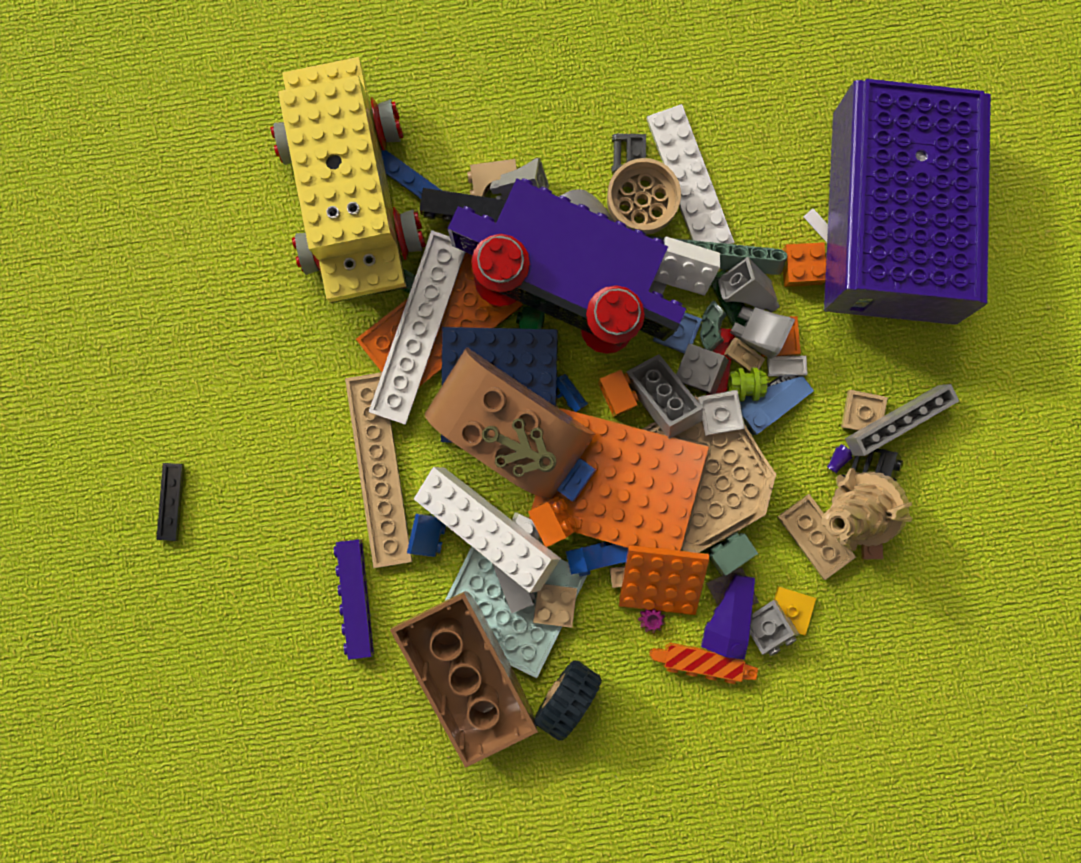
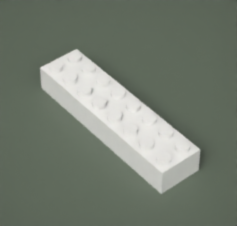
[414,467,561,593]

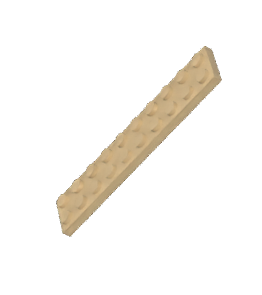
[345,372,413,568]

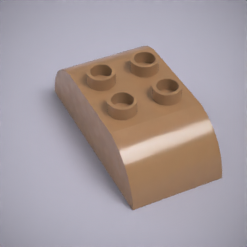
[425,347,596,499]
[390,591,538,768]

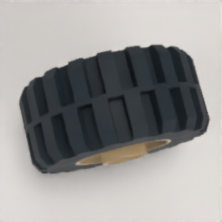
[534,661,602,741]

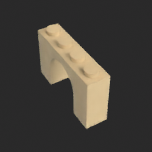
[467,159,516,197]

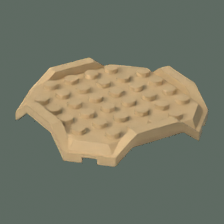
[642,396,776,553]

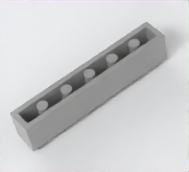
[845,384,959,456]

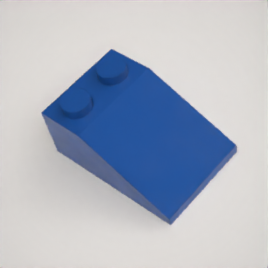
[407,514,447,557]

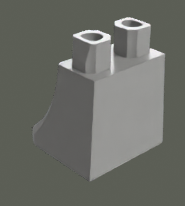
[490,158,549,200]
[718,257,779,313]
[730,306,795,359]

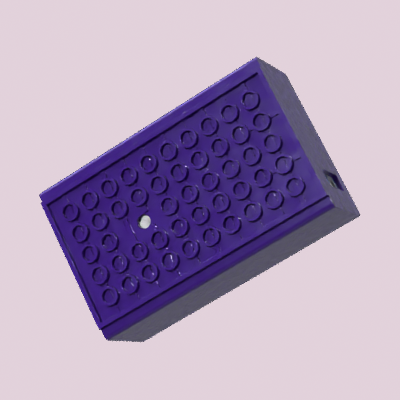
[824,79,991,325]

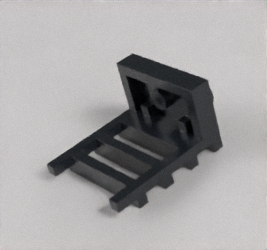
[842,448,903,481]

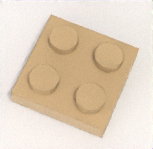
[841,390,888,431]
[533,584,577,628]

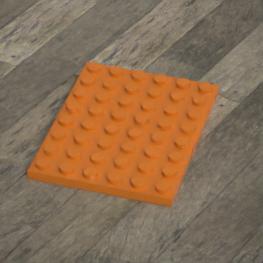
[529,408,709,551]

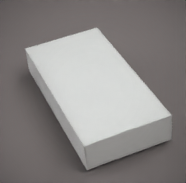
[767,356,807,377]

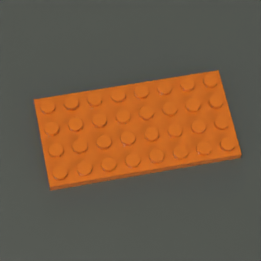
[356,253,523,387]

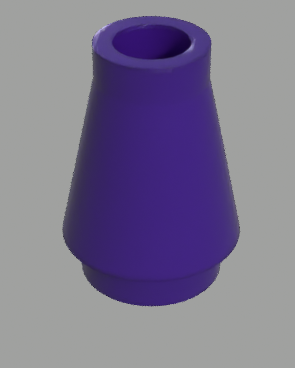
[827,444,853,473]

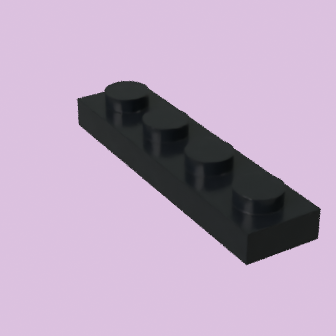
[156,463,184,541]

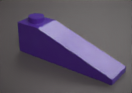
[701,575,755,660]

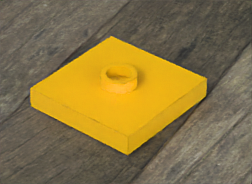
[774,586,816,636]

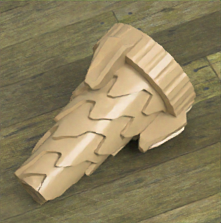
[821,468,912,551]

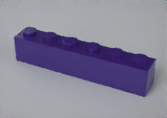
[334,539,374,660]

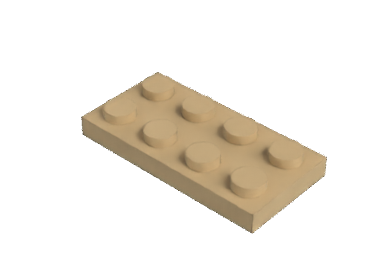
[777,494,856,580]

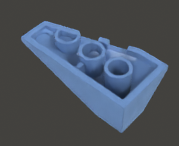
[740,376,814,436]

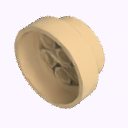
[607,158,681,235]

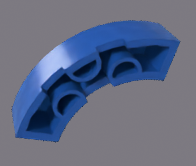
[566,542,628,577]

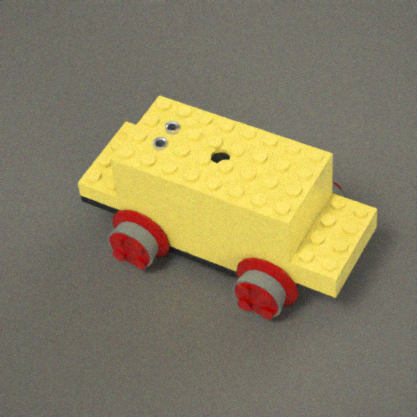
[270,57,426,304]

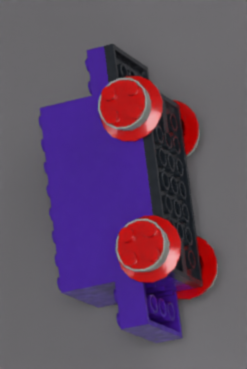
[448,178,686,354]

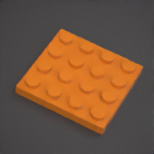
[619,545,709,615]

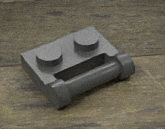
[611,134,646,173]

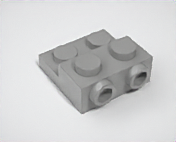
[750,600,799,656]

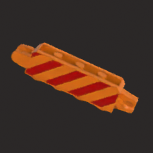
[649,642,758,684]

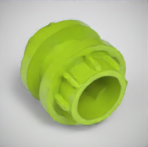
[728,367,767,402]

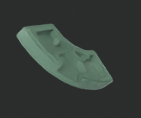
[700,301,727,351]

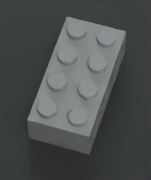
[626,354,703,439]

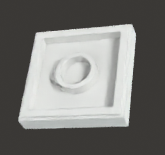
[698,390,745,436]

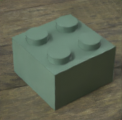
[708,532,758,576]

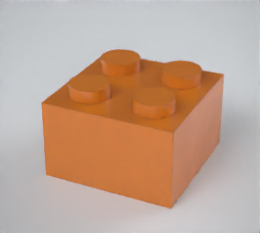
[782,242,826,287]
[598,370,639,418]
[528,496,577,547]

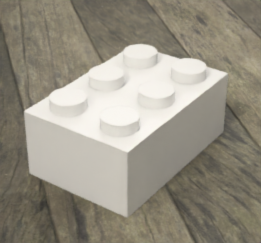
[654,236,720,296]

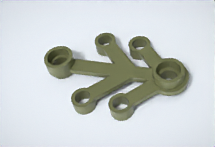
[482,418,557,477]

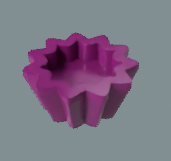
[638,608,665,634]

